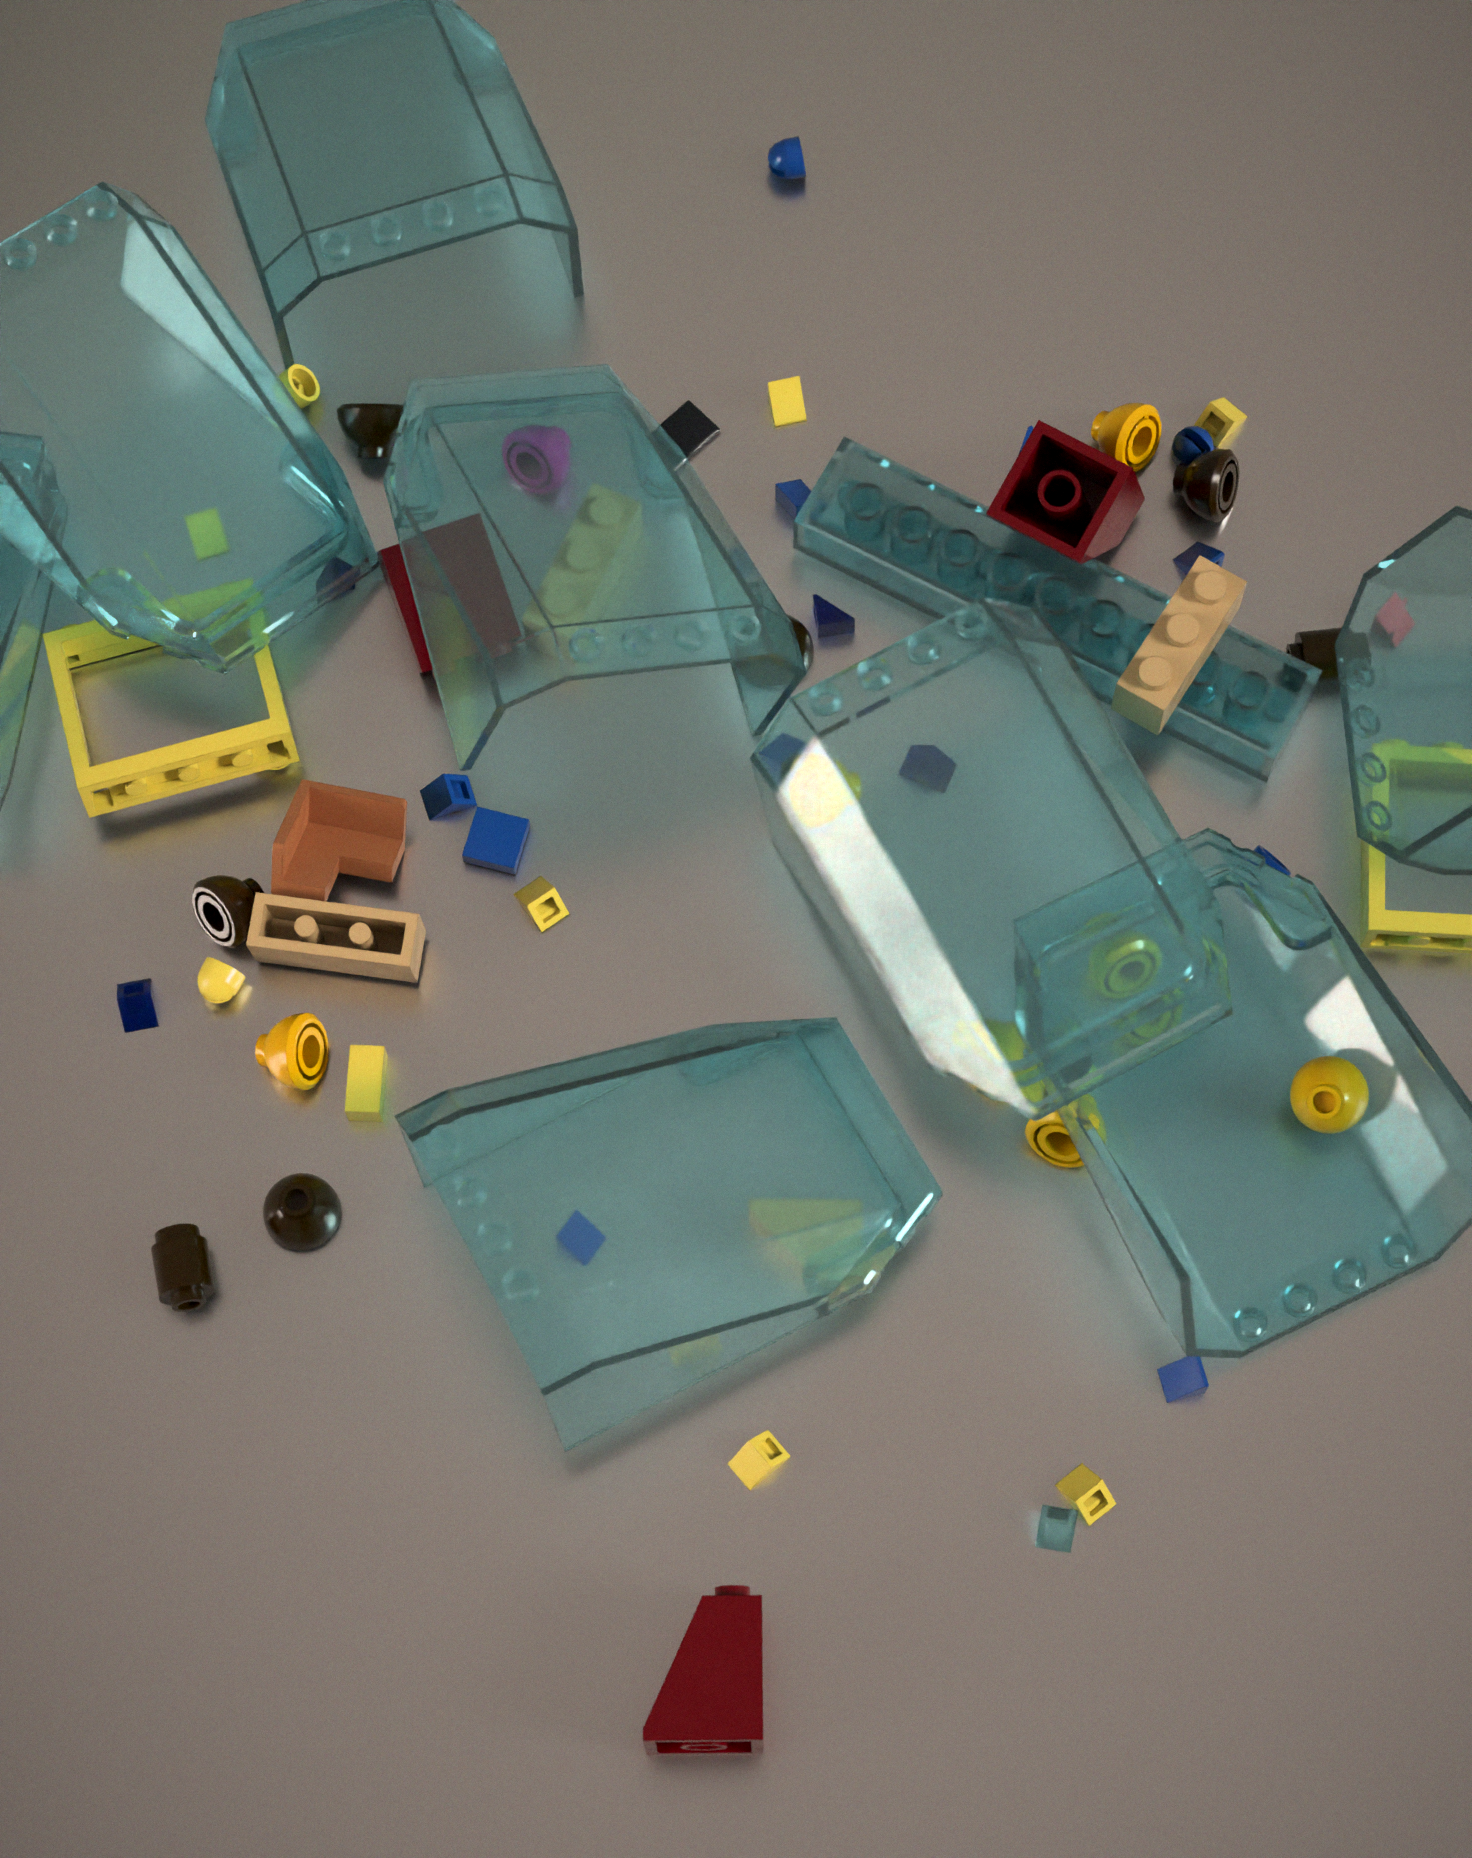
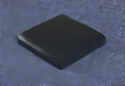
[656,400,720,460]

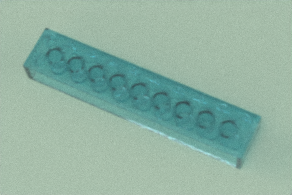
[793,436,1322,783]

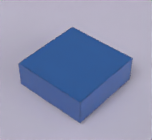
[462,806,530,875]

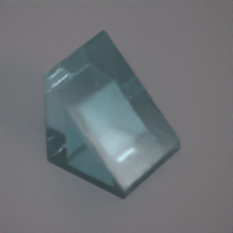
[1035,1505,1078,1553]

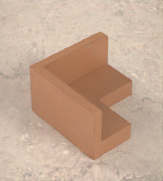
[271,779,407,901]

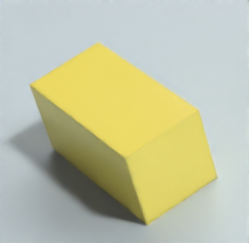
[345,1045,388,1122]

